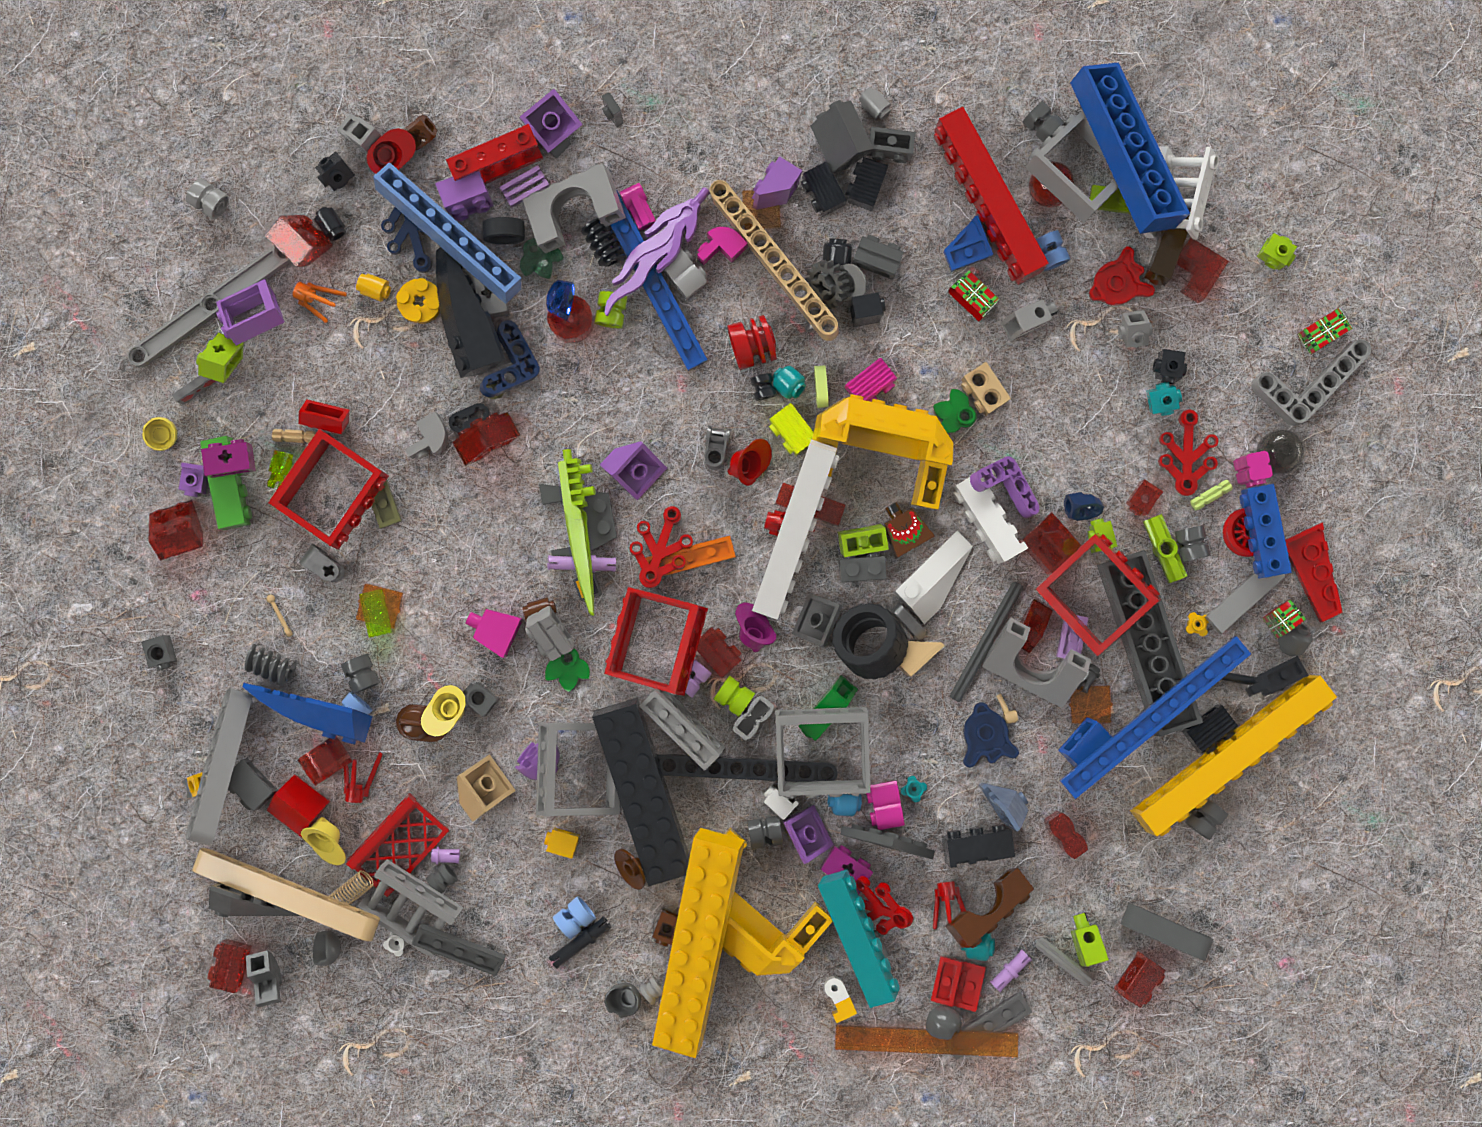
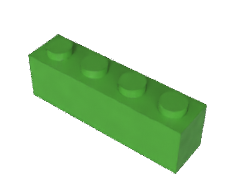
[200,436,252,530]

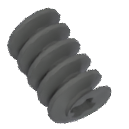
[244,644,297,687]

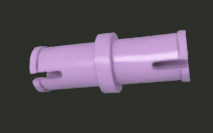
[990,950,1032,992]

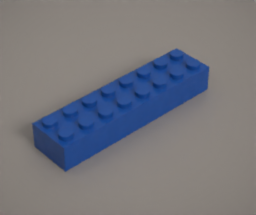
[1070,62,1190,234]

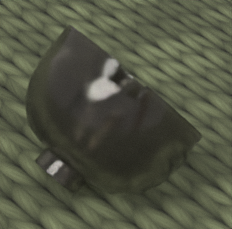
[1257,429,1304,475]

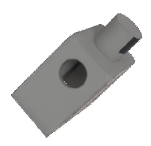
[1001,300,1058,342]

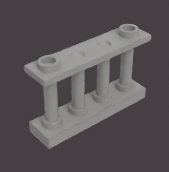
[356,859,463,958]

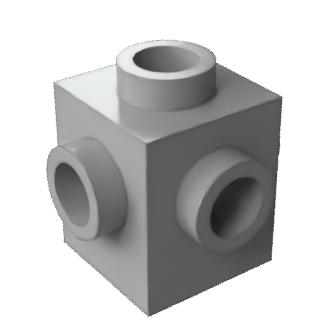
[1118,310,1153,348]

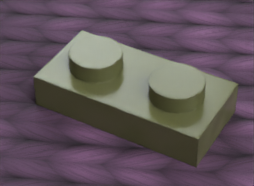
[372,480,402,529]

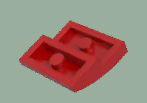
[931,956,987,1012]

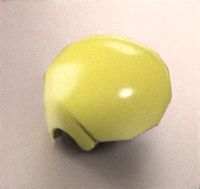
[142,417,178,451]

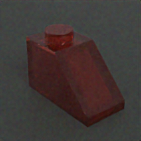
[1020,599,1053,653]

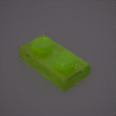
[359,589,392,638]

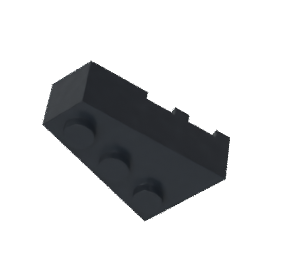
[942,824,1015,868]

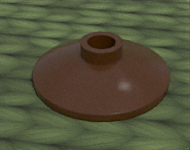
[614,849,645,890]

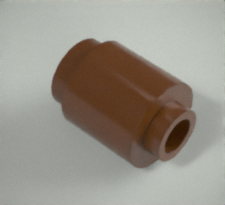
[522,597,557,622]

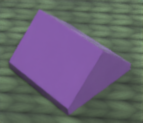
[783,805,834,864]

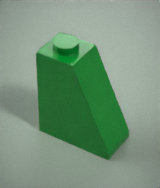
[798,675,858,741]

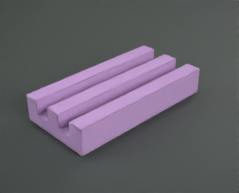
[500,166,549,208]

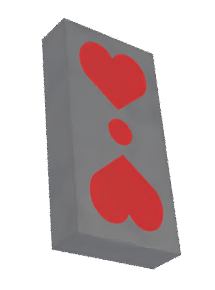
[172,376,218,405]

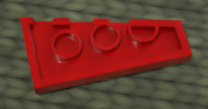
[1285,522,1343,622]

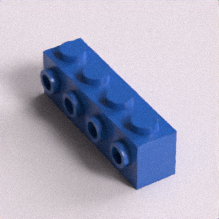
[1240,484,1292,579]

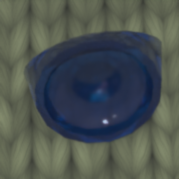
[546,280,574,321]

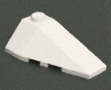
[893,531,973,624]

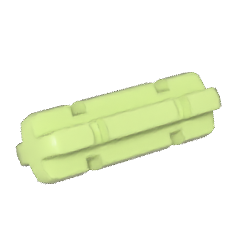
[1190,480,1233,510]

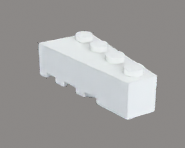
[953,477,1028,564]

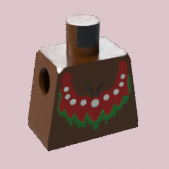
[883,502,935,558]

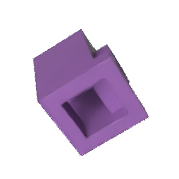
[179,463,208,497]

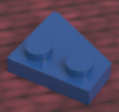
[943,215,994,272]

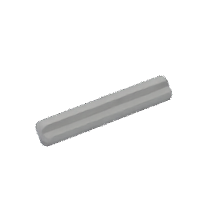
[1035,937,1094,987]

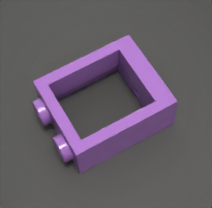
[216,279,285,345]

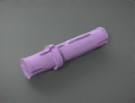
[547,555,616,573]

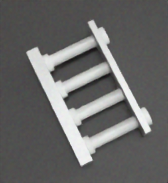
[1143,146,1219,240]

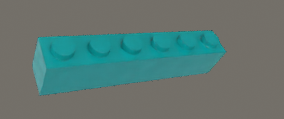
[818,869,900,1008]

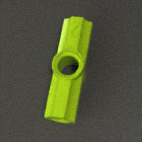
[1143,514,1187,584]

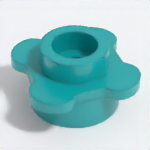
[901,776,927,802]

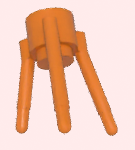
[292,282,347,323]

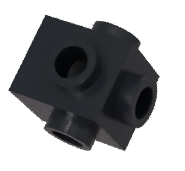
[315,151,355,192]
[1153,349,1187,384]

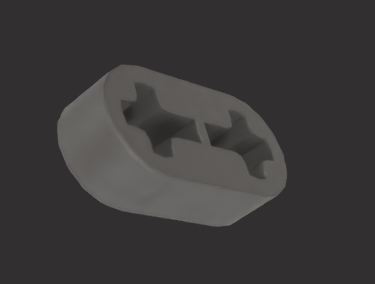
[891,603,928,642]

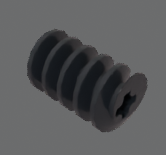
[581,218,626,267]

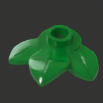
[933,389,977,433]
[545,648,590,692]

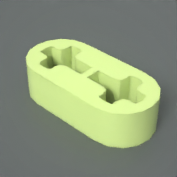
[814,365,829,408]

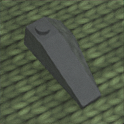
[209,882,301,917]

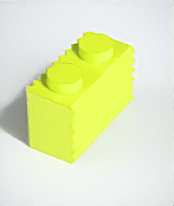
[769,403,813,456]

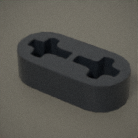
[449,403,491,434]

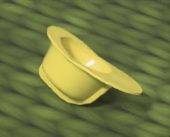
[421,685,466,736]
[301,817,346,865]

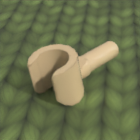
[996,694,1018,724]

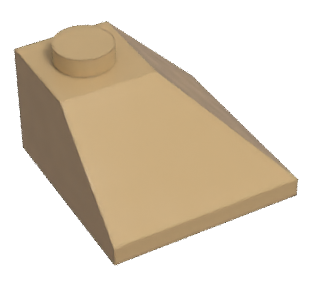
[898,641,945,677]
[457,754,516,822]

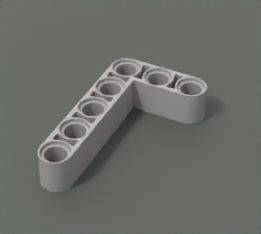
[1251,339,1371,426]

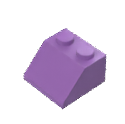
[519,89,583,153]

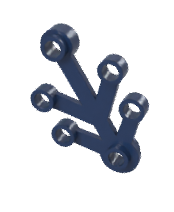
[381,207,432,273]

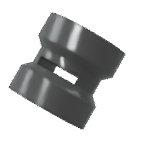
[426,863,458,894]

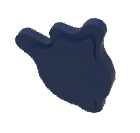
[963,702,1019,768]

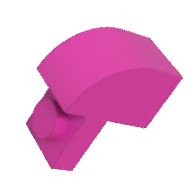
[697,227,748,266]

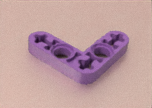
[970,456,1039,518]

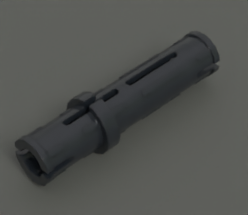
[549,916,612,969]

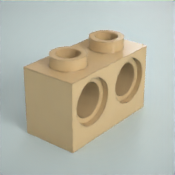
[961,362,1011,416]

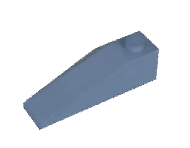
[979,782,1029,832]

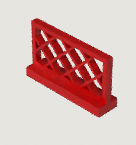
[346,793,449,897]

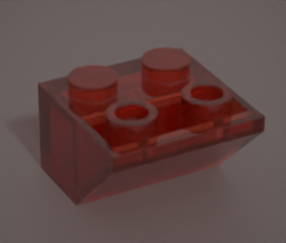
[265,215,333,267]
[148,500,203,561]
[1019,512,1081,575]

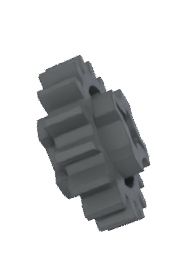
[805,259,850,309]

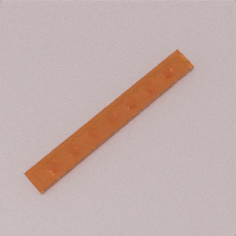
[835,1025,1018,1057]

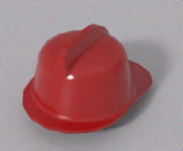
[366,128,416,174]
[727,438,772,486]

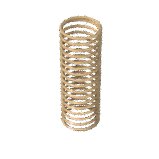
[329,870,373,905]

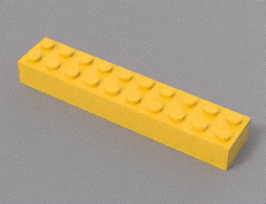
[1130,675,1337,837]
[652,828,745,1058]

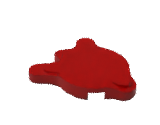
[1088,246,1155,306]

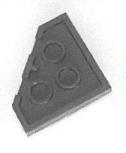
[840,824,935,860]

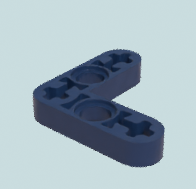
[479,320,540,398]

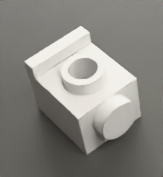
[763,785,799,820]

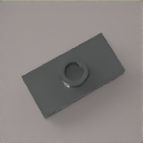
[602,92,623,128]

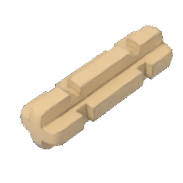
[272,429,316,443]

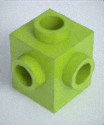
[1256,233,1297,270]

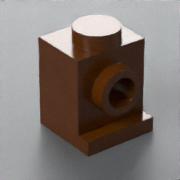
[652,909,678,947]

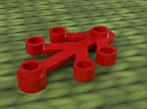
[1158,409,1219,496]
[629,506,693,588]
[855,876,914,935]

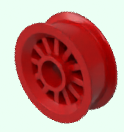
[1223,508,1254,557]

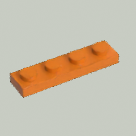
[645,535,736,580]

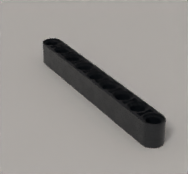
[656,753,838,782]

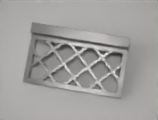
[640,688,725,771]

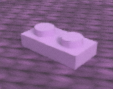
[1056,615,1088,659]

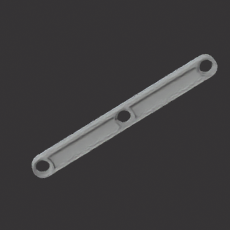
[128,242,295,367]

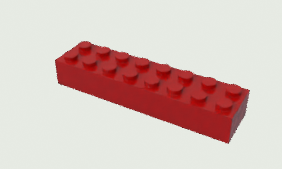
[934,106,1049,285]

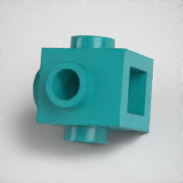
[1146,382,1182,416]

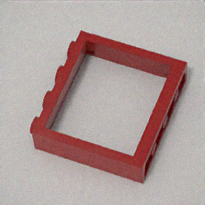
[268,429,389,550]
[1035,533,1161,656]
[604,587,708,696]

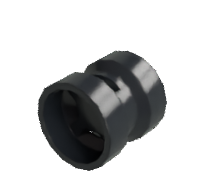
[750,373,777,401]

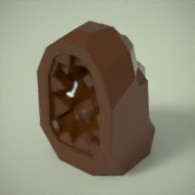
[404,114,437,151]

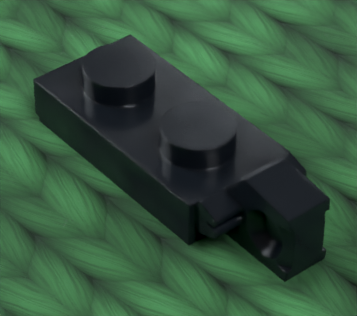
[1245,656,1309,697]

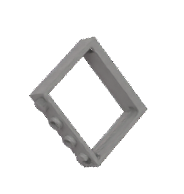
[1025,110,1119,223]
[775,707,870,799]
[536,722,621,816]

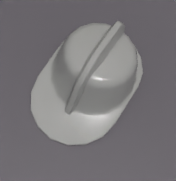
[834,264,866,301]

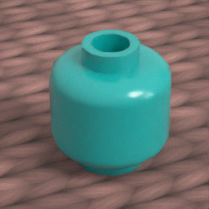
[773,366,806,399]
[961,933,995,961]

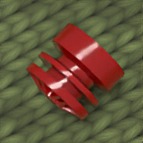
[727,315,777,370]

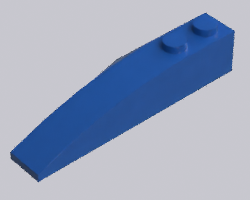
[242,683,373,745]

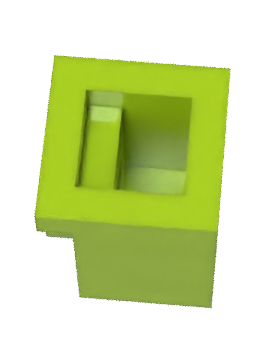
[1088,518,1118,553]

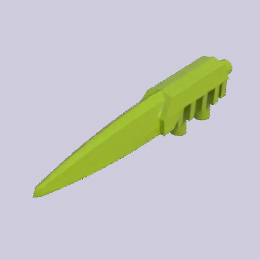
[558,449,596,616]

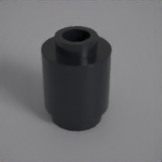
[314,207,346,241]

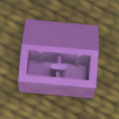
[752,156,802,210]
[435,171,494,222]

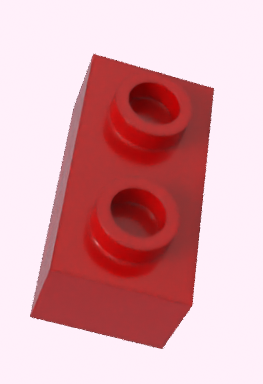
[298,399,350,435]

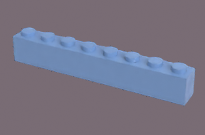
[373,162,521,304]

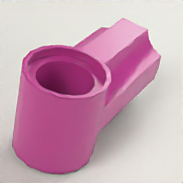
[619,183,656,231]

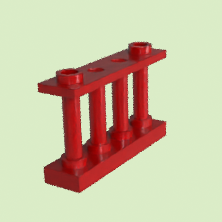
[445,124,543,184]

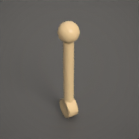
[266,595,293,637]

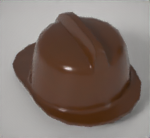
[396,704,447,742]

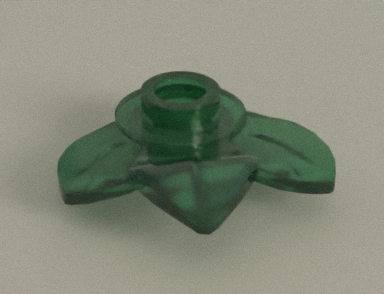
[520,238,564,279]

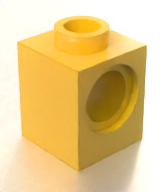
[544,827,580,859]

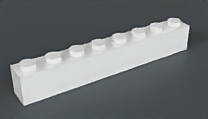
[752,439,839,620]

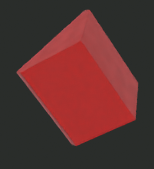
[266,774,331,837]

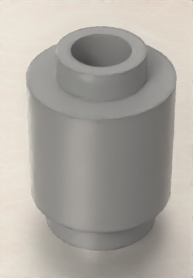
[859,87,891,120]

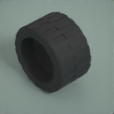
[832,603,908,680]

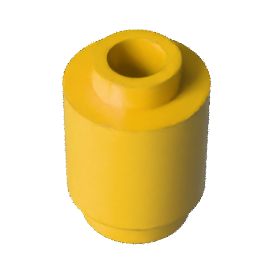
[356,273,391,302]

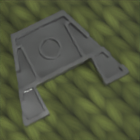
[539,484,617,570]

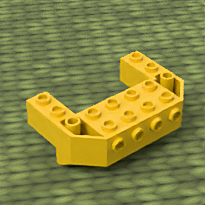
[812,394,953,510]
[723,827,833,976]

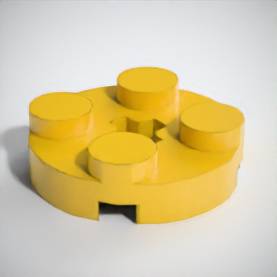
[396,278,440,324]

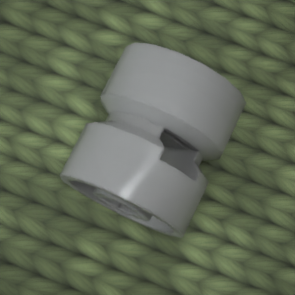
[186,178,230,220]

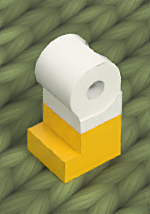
[824,976,857,1023]

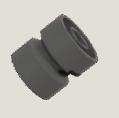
[1022,101,1065,142]
[1175,525,1211,562]
[341,654,380,694]
[1185,798,1228,840]
[747,816,783,849]

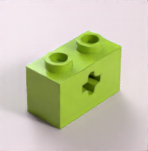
[196,333,244,383]
[837,524,889,557]

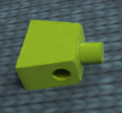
[1071,912,1109,967]

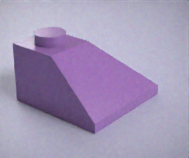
[600,441,667,500]

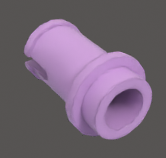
[431,847,460,865]

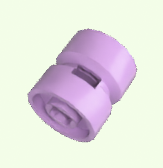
[685,659,712,698]

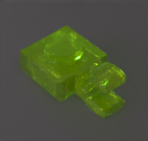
[267,450,293,489]

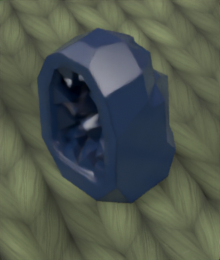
[1064,492,1104,521]

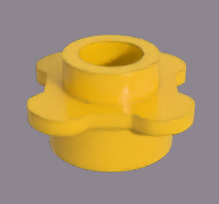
[1185,612,1209,637]

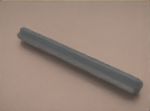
[950,582,1023,702]

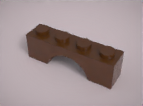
[945,867,1034,948]

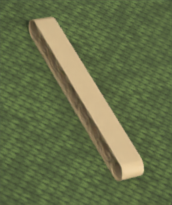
[710,180,839,341]
[192,848,380,941]

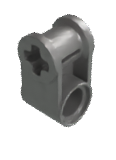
[705,425,730,470]
[299,544,345,582]

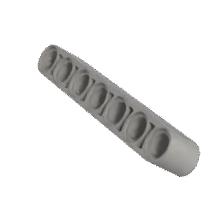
[186,688,252,846]

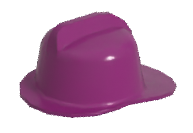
[735,602,776,653]

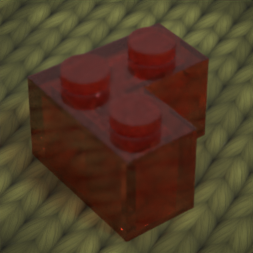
[1177,237,1229,303]
[452,412,520,466]

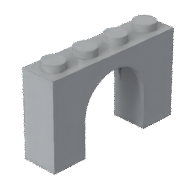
[523,163,626,253]
[982,617,1091,708]

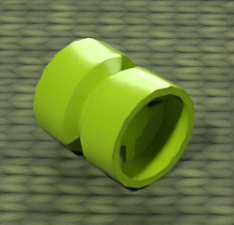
[594,291,628,329]
[713,675,755,717]

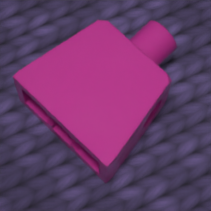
[465,609,523,658]

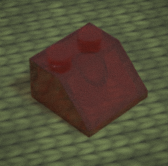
[1113,951,1166,1008]

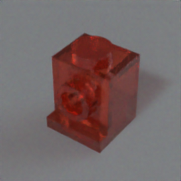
[1125,479,1164,516]

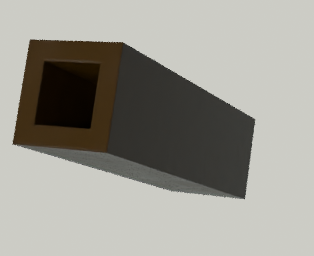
[1144,208,1191,286]

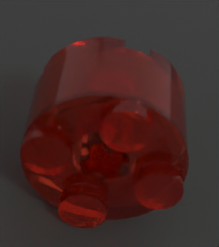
[547,294,594,343]
[297,736,353,786]

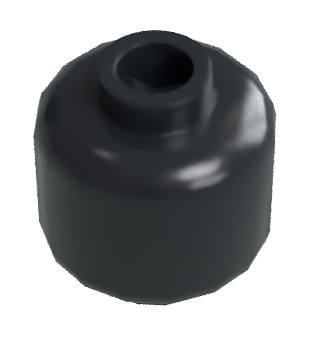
[823,239,852,266]

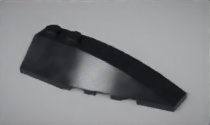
[436,247,505,378]

